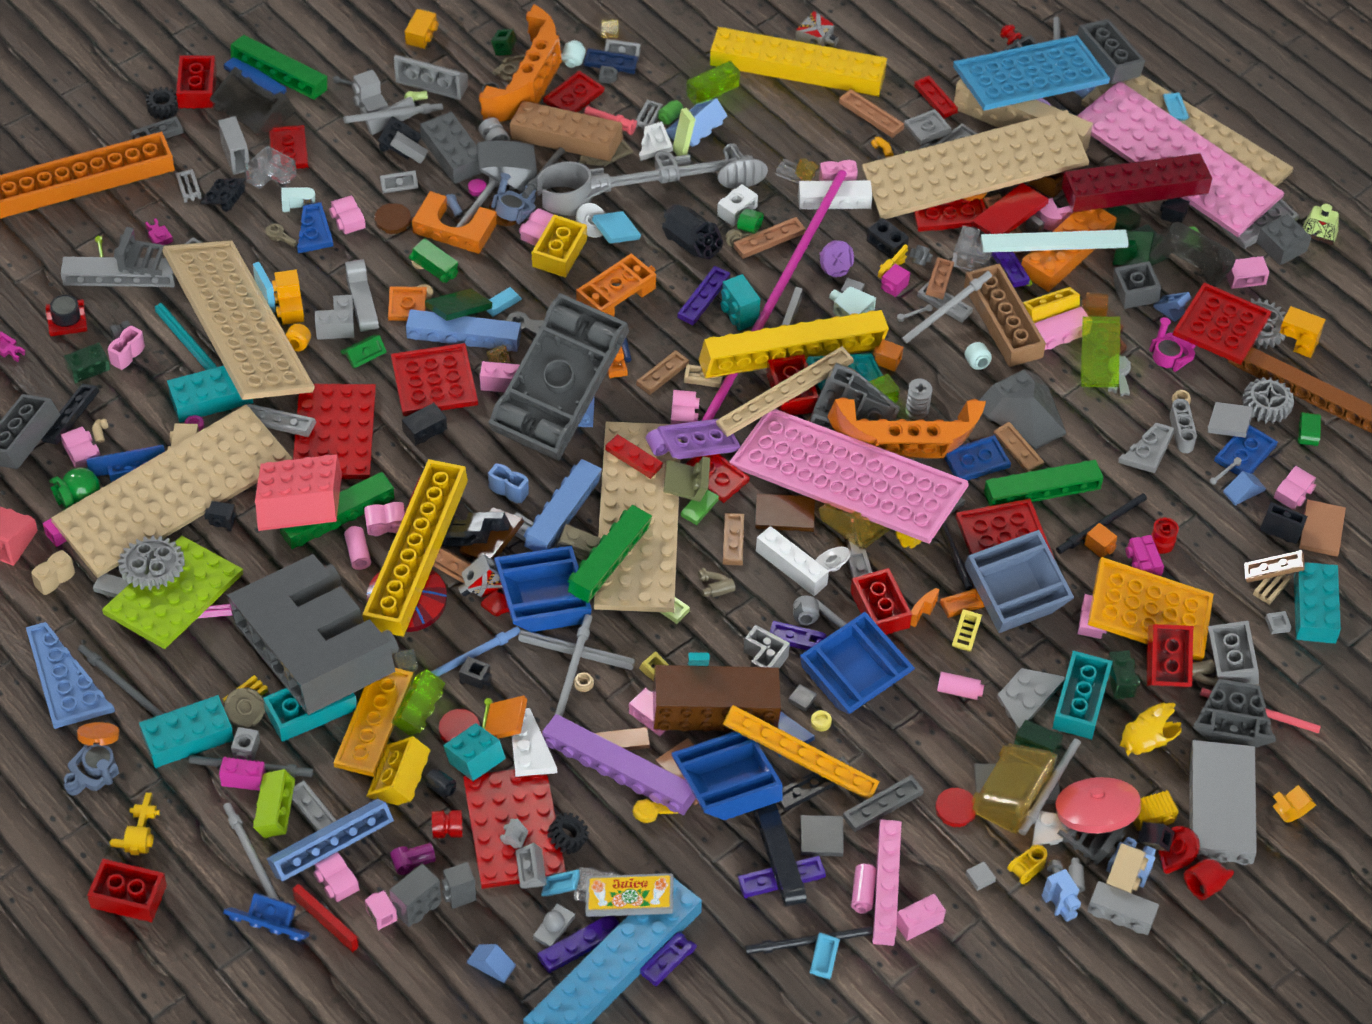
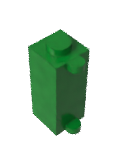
[409,238,458,284]

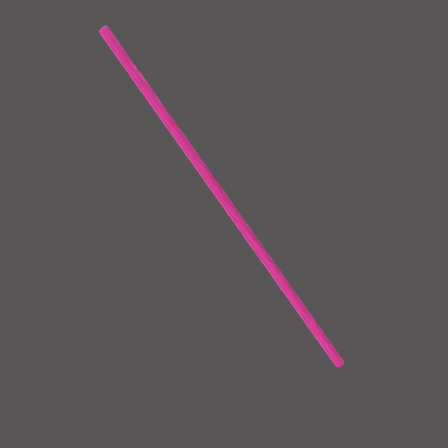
[695,170,847,441]

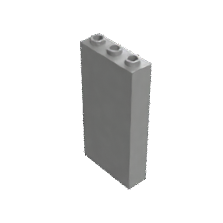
[1189,740,1256,865]

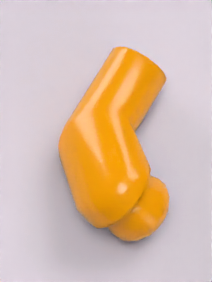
[871,137,894,158]

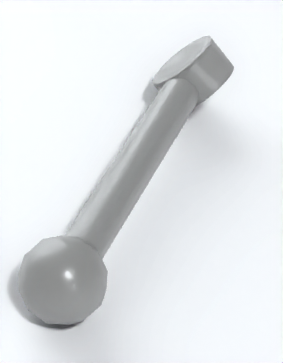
[897,304,933,322]
[1210,457,1241,485]

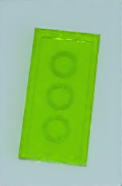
[1081,317,1120,387]

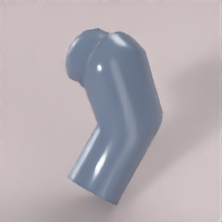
[446,194,463,216]

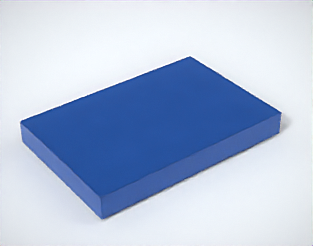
[1214,425,1278,475]
[944,435,1011,481]

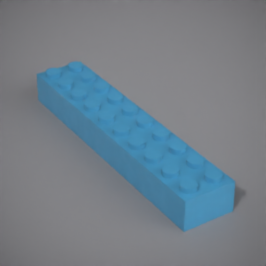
[523,878,702,1024]

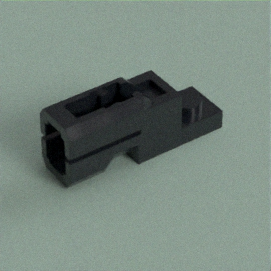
[441,512,511,546]

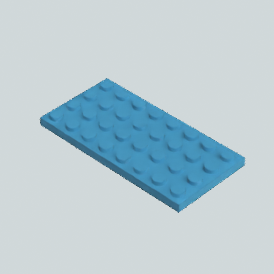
[953,35,1110,111]

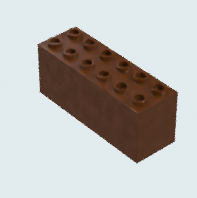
[653,665,781,732]

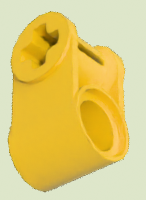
[1007,845,1048,884]

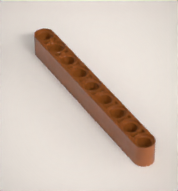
[1227,347,1372,433]

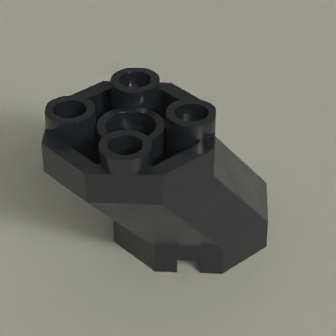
[662,204,723,260]

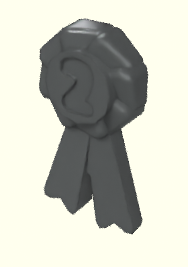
[507,311,544,335]

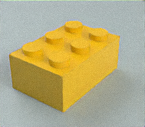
[532,214,587,277]

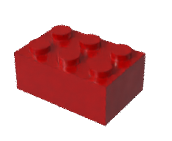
[176,55,217,108]
[767,354,818,416]
[850,568,912,635]
[1147,624,1194,688]
[87,859,167,922]

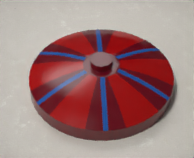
[367,569,447,632]

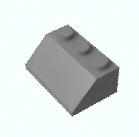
[1208,621,1259,685]

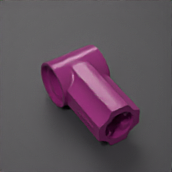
[390,843,436,875]

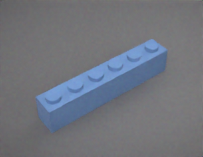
[406,309,521,352]
[524,459,602,551]
[267,799,394,881]

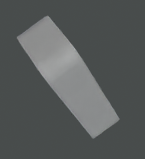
[345,259,379,332]

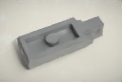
[847,538,873,578]

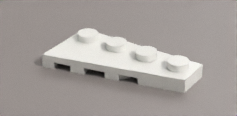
[512,708,557,776]

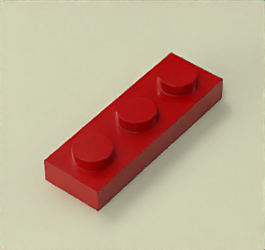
[914,76,958,119]
[605,434,663,479]

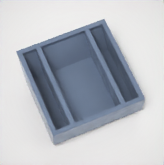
[964,530,1074,633]

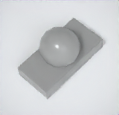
[533,904,575,947]

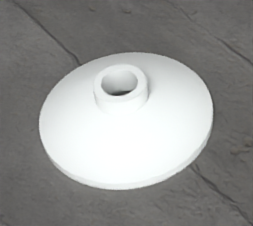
[576,203,606,238]
[815,547,851,572]

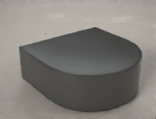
[599,66,617,83]

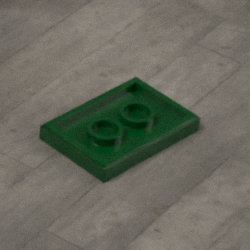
[425,288,493,321]

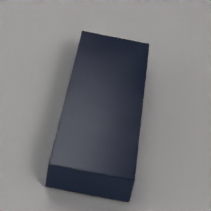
[584,48,638,74]

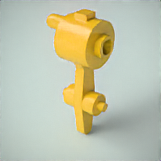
[110,793,160,855]

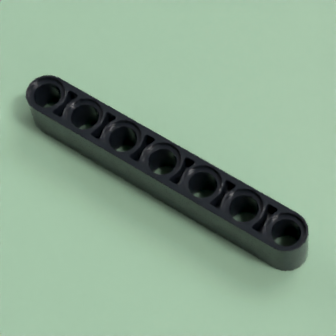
[753,803,807,907]

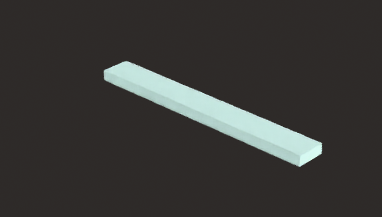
[981,230,1129,252]

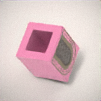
[365,891,397,930]

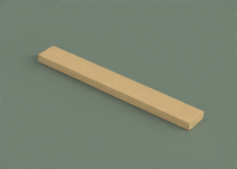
[716,346,854,437]

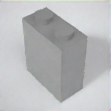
[218,116,251,175]

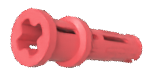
[584,106,637,135]

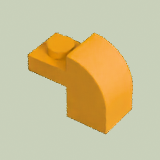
[1273,785,1316,822]

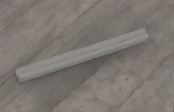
[518,630,635,670]

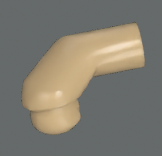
[92,418,108,444]

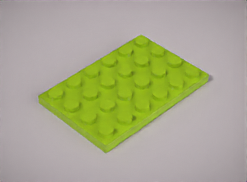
[102,535,243,649]

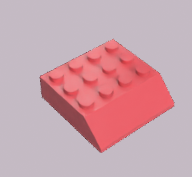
[255,454,342,531]

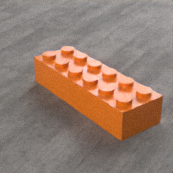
[1021,208,1117,292]

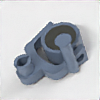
[491,173,536,224]
[64,744,119,795]

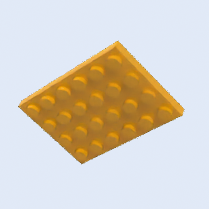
[1087,557,1214,662]

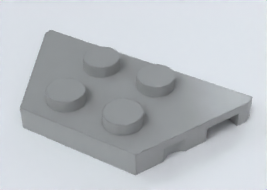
[997,668,1065,733]

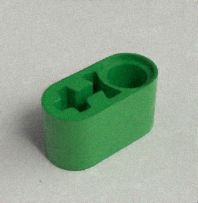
[737,208,764,234]
[1298,412,1321,446]

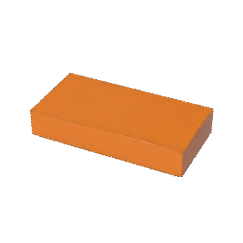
[940,588,984,618]

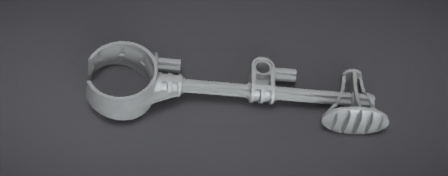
[537,143,768,216]

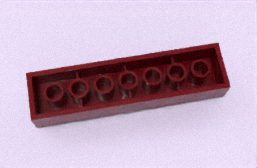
[1061,153,1213,212]

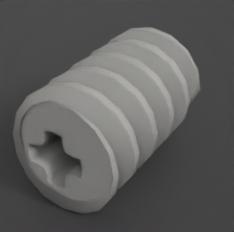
[905,378,932,420]

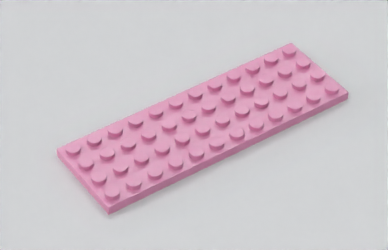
[1077,82,1284,237]
[729,409,969,544]

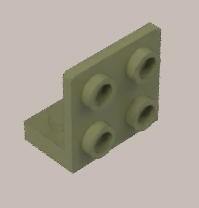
[663,456,710,502]

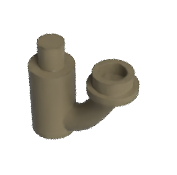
[698,568,735,598]
[1192,659,1218,686]

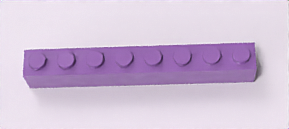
[542,714,696,815]

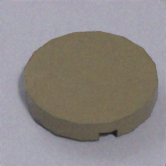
[224,688,265,728]

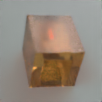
[1080,292,1108,320]

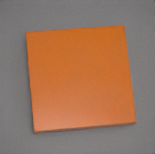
[388,287,427,321]
[485,695,528,739]

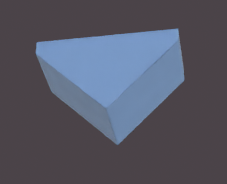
[1223,471,1266,506]
[467,944,516,983]

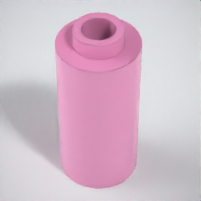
[344,526,371,570]
[937,672,984,700]
[851,864,877,914]

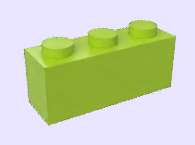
[253,769,295,838]

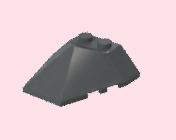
[809,362,900,431]
[979,370,1066,450]

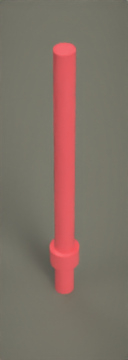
[1200,688,1321,733]

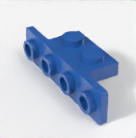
[86,445,165,482]
[223,893,310,941]

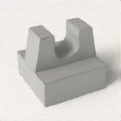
[499,819,528,849]

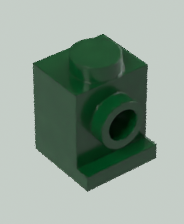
[491,29,517,56]

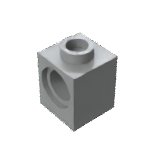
[231,727,260,761]

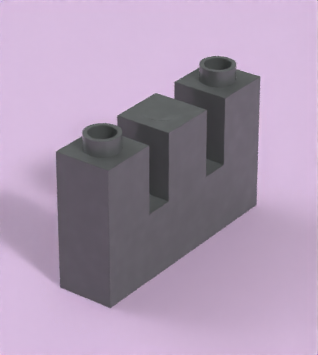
[227,554,399,715]

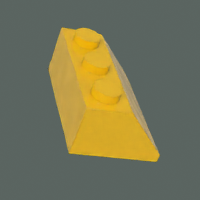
[367,736,430,805]

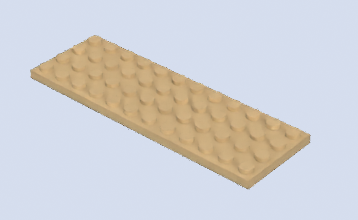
[1081,75,1293,187]
[862,110,1089,219]
[162,241,315,400]
[51,404,292,578]
[594,421,681,613]

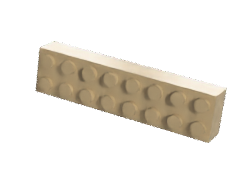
[954,78,1093,152]

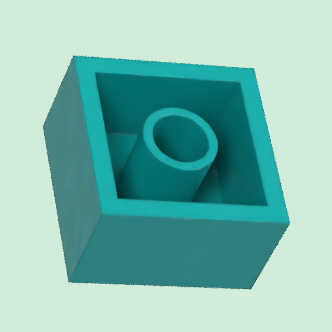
[720,274,761,331]
[443,723,506,781]

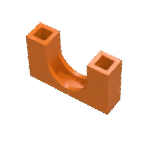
[412,191,497,254]

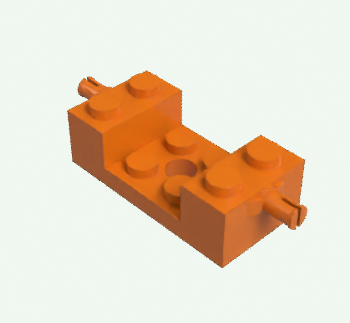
[576,253,656,317]

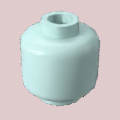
[562,40,586,68]
[964,342,992,370]

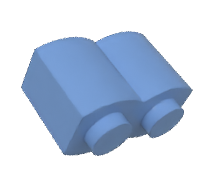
[488,464,529,503]

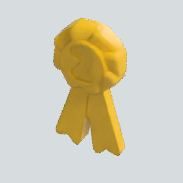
[878,244,908,279]
[632,799,678,823]

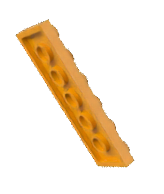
[333,668,414,777]

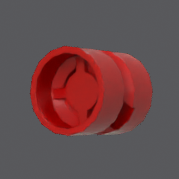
[1151,517,1179,554]
[432,810,463,839]

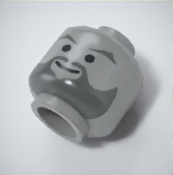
[793,595,819,625]

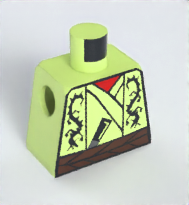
[1303,204,1339,245]

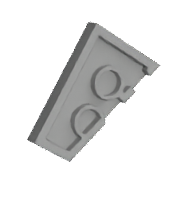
[1119,423,1174,473]

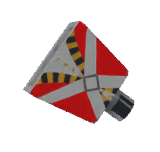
[795,11,839,47]
[458,554,502,597]

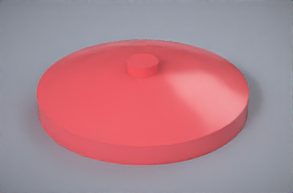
[1056,777,1141,833]

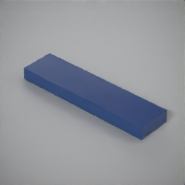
[224,57,286,101]

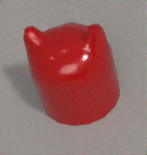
[1184,858,1234,900]

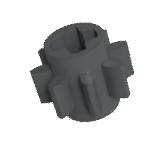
[909,245,933,266]

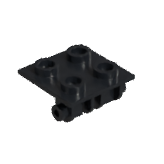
[378,116,421,160]
[200,178,246,212]

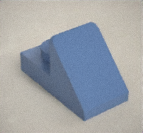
[1153,292,1192,321]

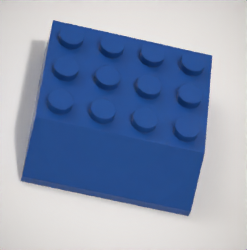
[494,545,592,632]
[800,612,915,714]
[671,731,783,820]

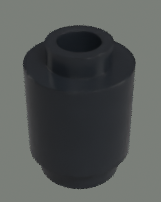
[425,769,457,798]

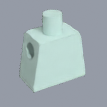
[829,287,876,317]

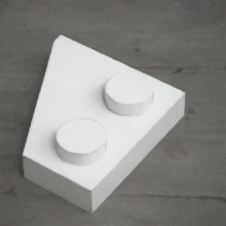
[639,122,673,161]
[1032,811,1077,846]

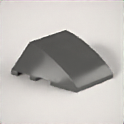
[476,141,537,192]
[1193,679,1276,748]

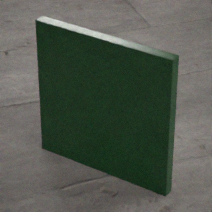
[1113,231,1154,266]

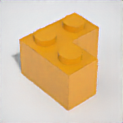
[272,269,305,325]
[1279,306,1326,358]

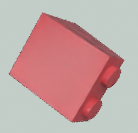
[0,507,38,566]

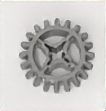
[1242,377,1294,424]

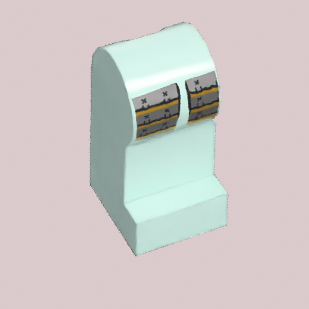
[282,188,316,212]

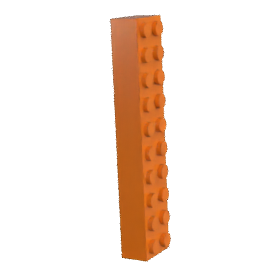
[0,132,175,218]

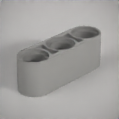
[1170,398,1197,453]

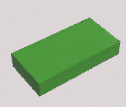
[681,490,719,525]

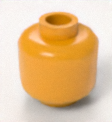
[285,324,311,351]

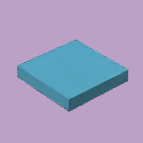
[592,211,641,244]
[253,262,276,312]

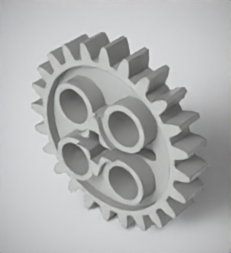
[1250,298,1286,349]
[118,535,185,590]

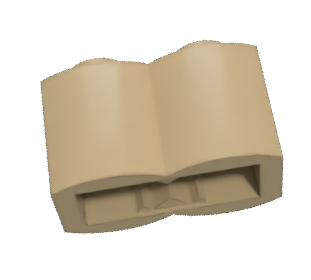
[31,550,75,595]

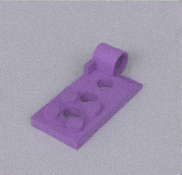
[646,419,740,459]

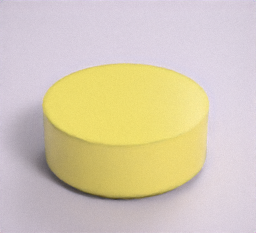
[811,710,832,732]

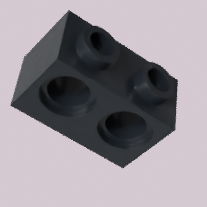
[866,218,909,259]

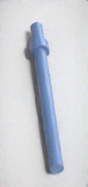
[412,626,521,688]

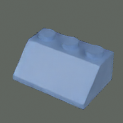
[666,98,727,147]

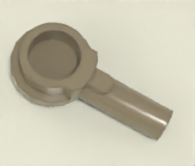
[266,223,298,247]
[725,229,759,247]

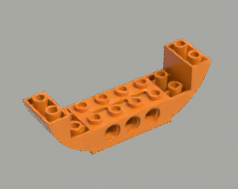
[479,5,562,122]
[827,397,986,459]

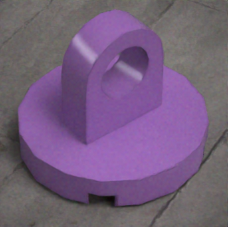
[820,240,854,277]

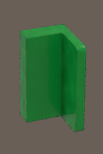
[340,335,387,368]

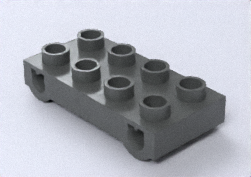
[488,293,629,461]

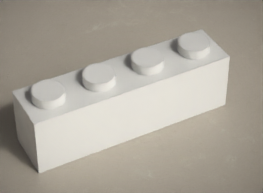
[798,181,872,209]
[756,526,829,596]

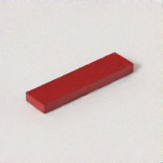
[293,884,358,952]

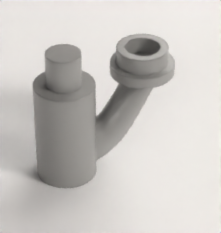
[1047,858,1085,893]

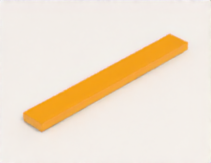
[723,705,880,800]

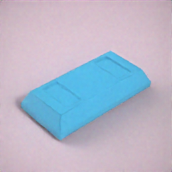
[1163,92,1189,121]
[486,287,522,317]
[541,870,580,896]
[810,933,840,979]

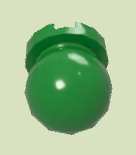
[49,467,100,511]

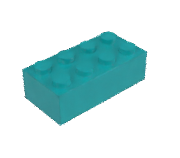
[167,366,253,423]
[1294,562,1341,644]
[1052,651,1113,740]
[263,688,357,742]
[139,695,234,768]

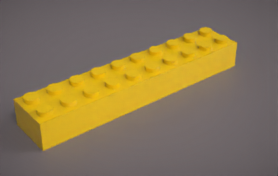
[710,27,887,97]
[699,310,889,378]
[362,459,468,637]

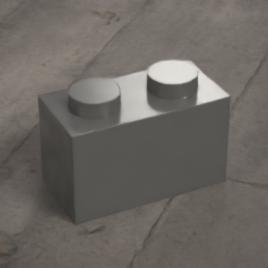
[441,862,476,909]

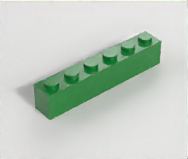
[231,35,328,100]
[984,460,1104,506]
[280,472,395,549]
[568,504,652,603]

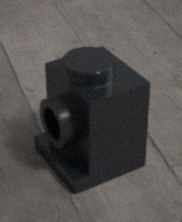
[204,501,236,532]
[459,656,492,689]

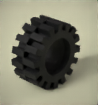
[146,87,179,120]
[548,812,589,854]

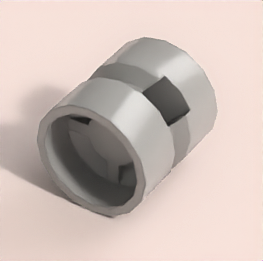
[479,118,510,141]

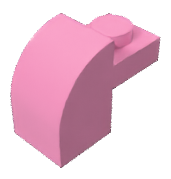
[1034,198,1073,231]

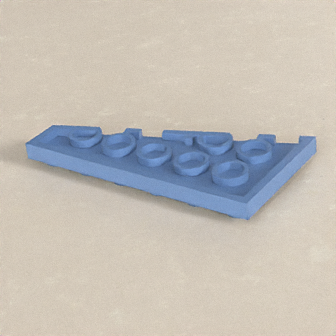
[26,622,115,729]

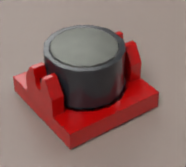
[45,295,88,337]

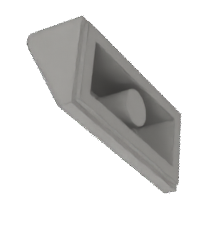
[605,39,641,59]
[390,132,428,164]
[379,170,418,194]
[516,843,547,889]

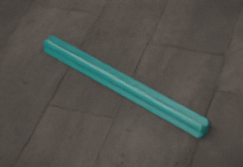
[154,303,218,370]

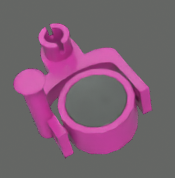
[1149,317,1196,372]

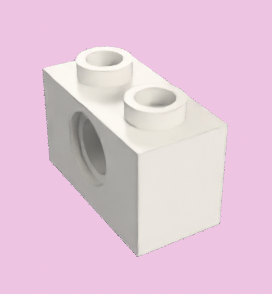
[717,184,758,227]

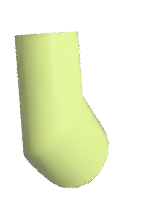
[404,91,428,102]

